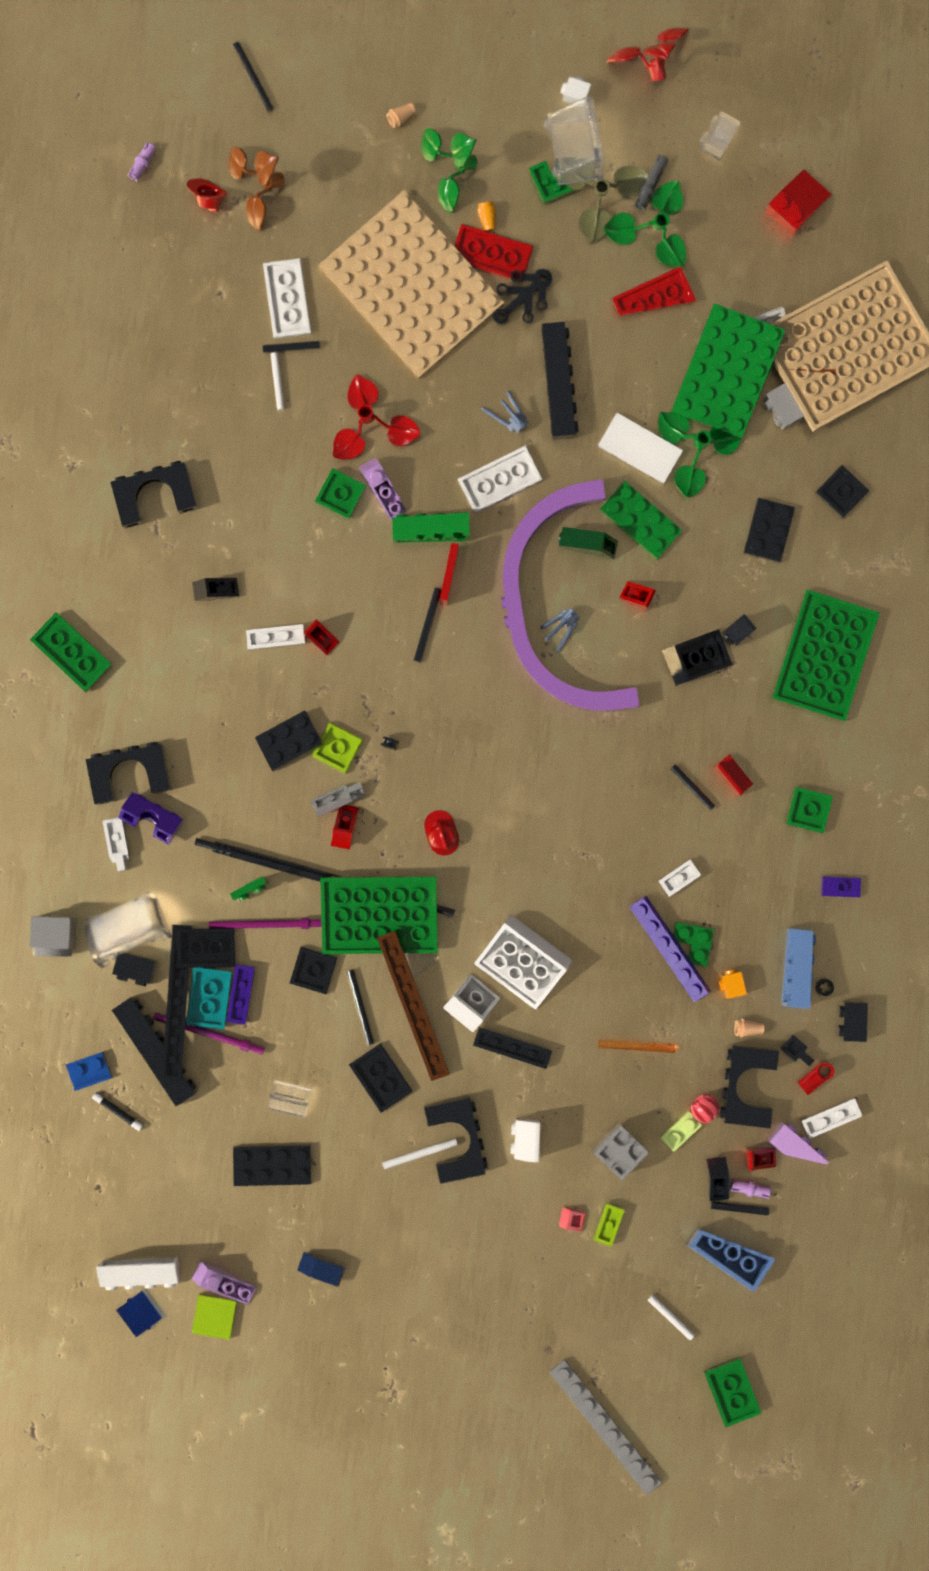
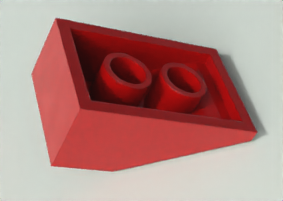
[765,169,832,236]

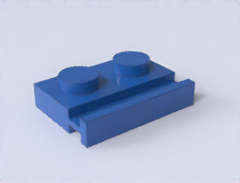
[66,1052,112,1091]

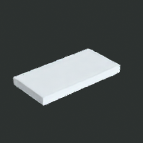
[263,258,312,339]
[598,413,683,484]
[458,445,543,514]

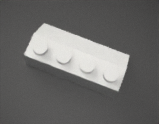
[96,1257,180,1290]

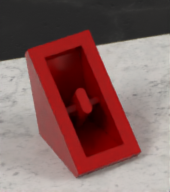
[619,581,656,611]
[303,619,340,655]
[745,1147,776,1171]

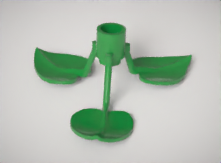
[421,128,478,213]
[604,181,686,268]
[658,412,742,498]

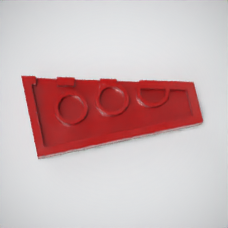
[611,266,697,317]

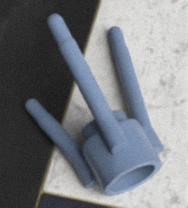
[482,391,528,433]
[540,608,580,652]

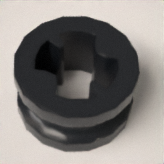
[381,736,399,751]
[815,979,834,996]

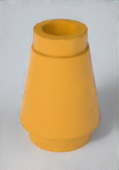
[477,201,496,231]

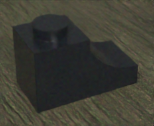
[192,578,239,601]

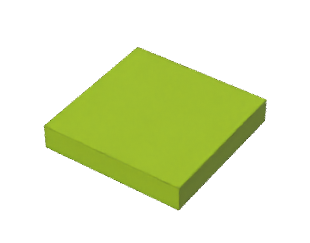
[312,722,363,774]
[192,1294,237,1340]

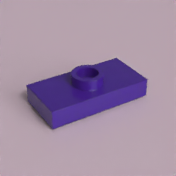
[821,877,861,897]

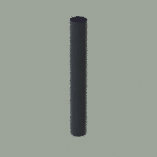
[262,341,320,353]
[670,764,715,810]
[711,1201,769,1216]

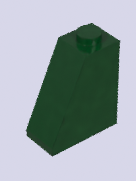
[558,527,618,559]

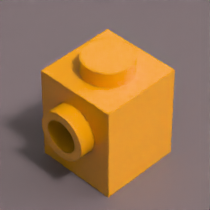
[719,969,747,999]

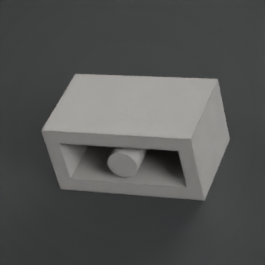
[763,383,804,430]

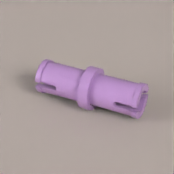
[127,142,157,181]
[730,1179,771,1199]

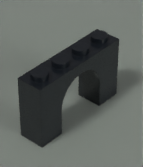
[110,461,198,529]
[86,742,172,805]
[720,1045,779,1129]
[424,1096,488,1184]

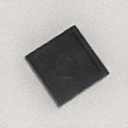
[815,465,869,519]
[289,947,337,994]

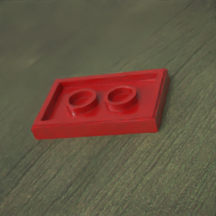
[440,543,459,606]

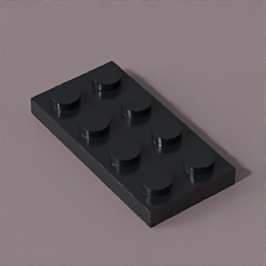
[233,1145,311,1186]

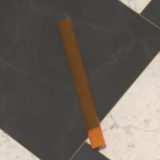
[598,1040,675,1053]

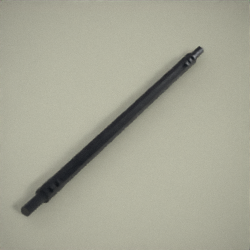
[194,838,455,917]

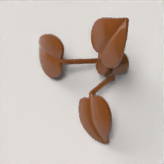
[228,147,284,231]

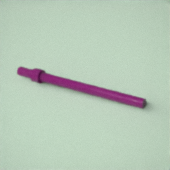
[209,918,322,929]
[153,1012,265,1055]

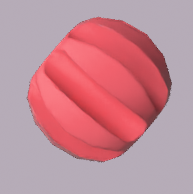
[691,1094,720,1123]

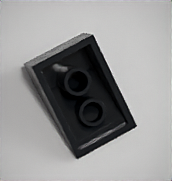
[662,629,732,686]

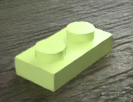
[660,1111,702,1152]

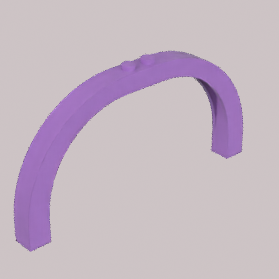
[501,479,639,712]

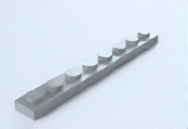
[549,1359,661,1495]

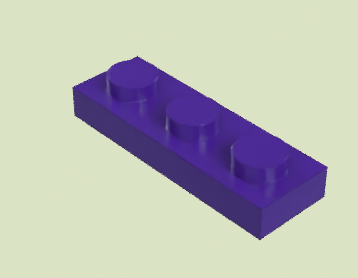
[227,964,255,1025]

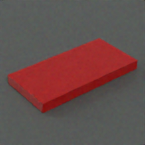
[454,224,534,283]

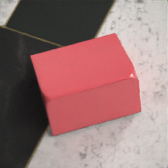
[559,1208,586,1231]

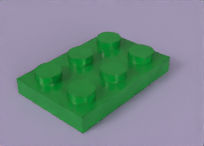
[704,1357,762,1428]

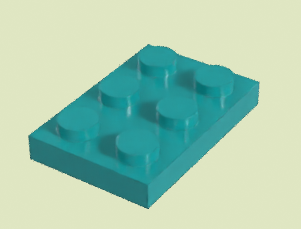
[186,968,232,1029]

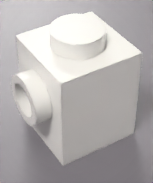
[561,77,591,108]

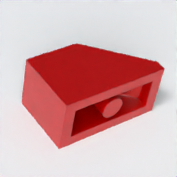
[331,805,359,850]

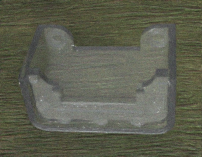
[543,96,603,185]
[83,892,172,968]

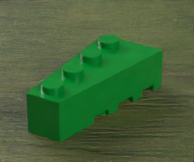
[392,512,470,543]

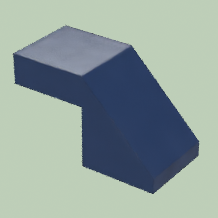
[297,1252,345,1287]

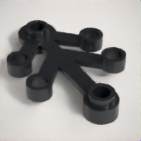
[493,269,552,325]

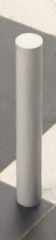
[271,352,285,410]
[648,1294,695,1340]

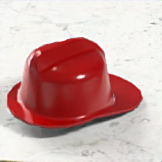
[186,178,227,212]
[424,810,459,856]

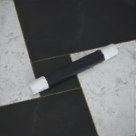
[92,1092,143,1131]

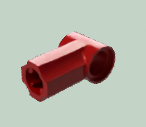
[797,1061,835,1095]

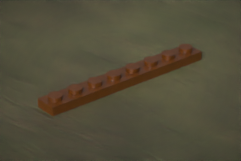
[377,930,450,1081]

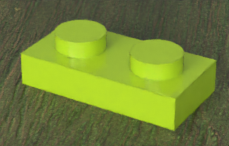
[593,1203,625,1247]

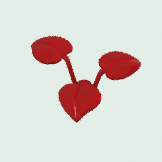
[607,28,689,81]
[333,374,420,460]

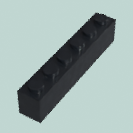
[541,321,579,440]
[112,996,197,1107]

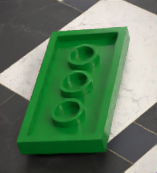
[600,481,682,560]
[30,612,112,692]

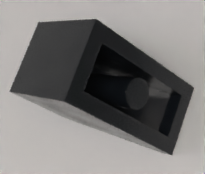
[722,614,757,647]
[706,1157,729,1201]

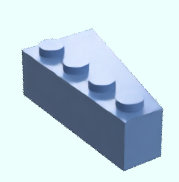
[782,929,816,1009]
[686,1229,775,1292]

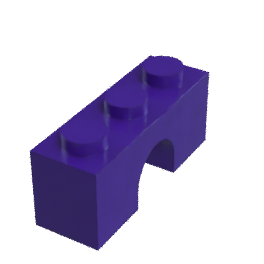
[119,792,183,845]

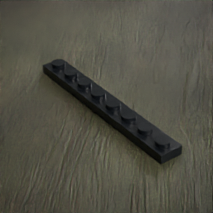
[162,924,192,1081]

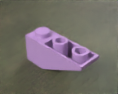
[359,458,407,520]
[767,1123,829,1164]
[192,1261,257,1305]

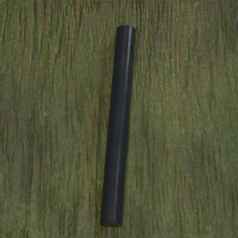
[233,41,274,112]
[413,588,442,663]
[346,969,374,1046]

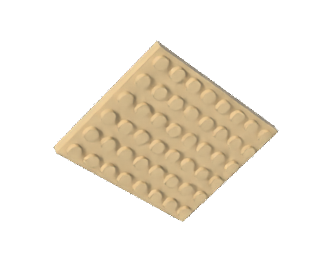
[319,190,504,379]
[771,261,929,432]

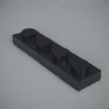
[473,1027,552,1069]

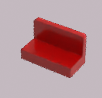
[714,754,753,796]

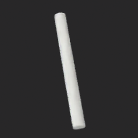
[382,1138,458,1169]

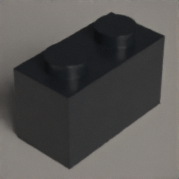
[112,951,158,986]
[837,1001,868,1042]

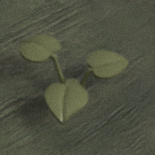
[561,157,649,243]

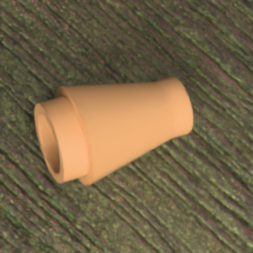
[387,103,416,127]
[734,1018,764,1038]

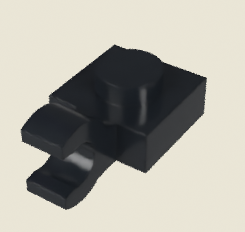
[780,1034,815,1066]

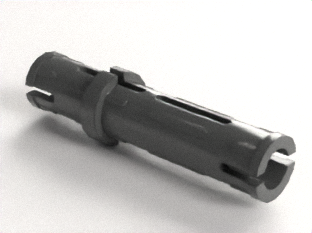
[634,155,669,211]

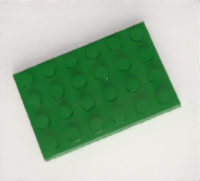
[671,303,786,439]
[771,589,880,722]
[320,876,438,954]

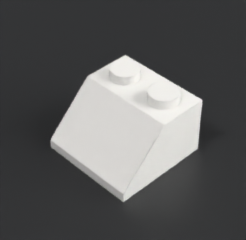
[443,974,500,1032]
[511,1118,540,1162]

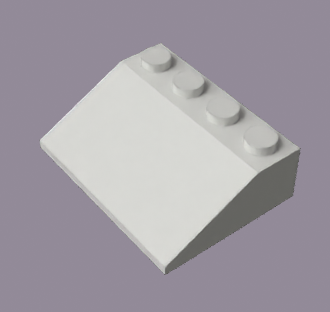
[474,915,572,1010]

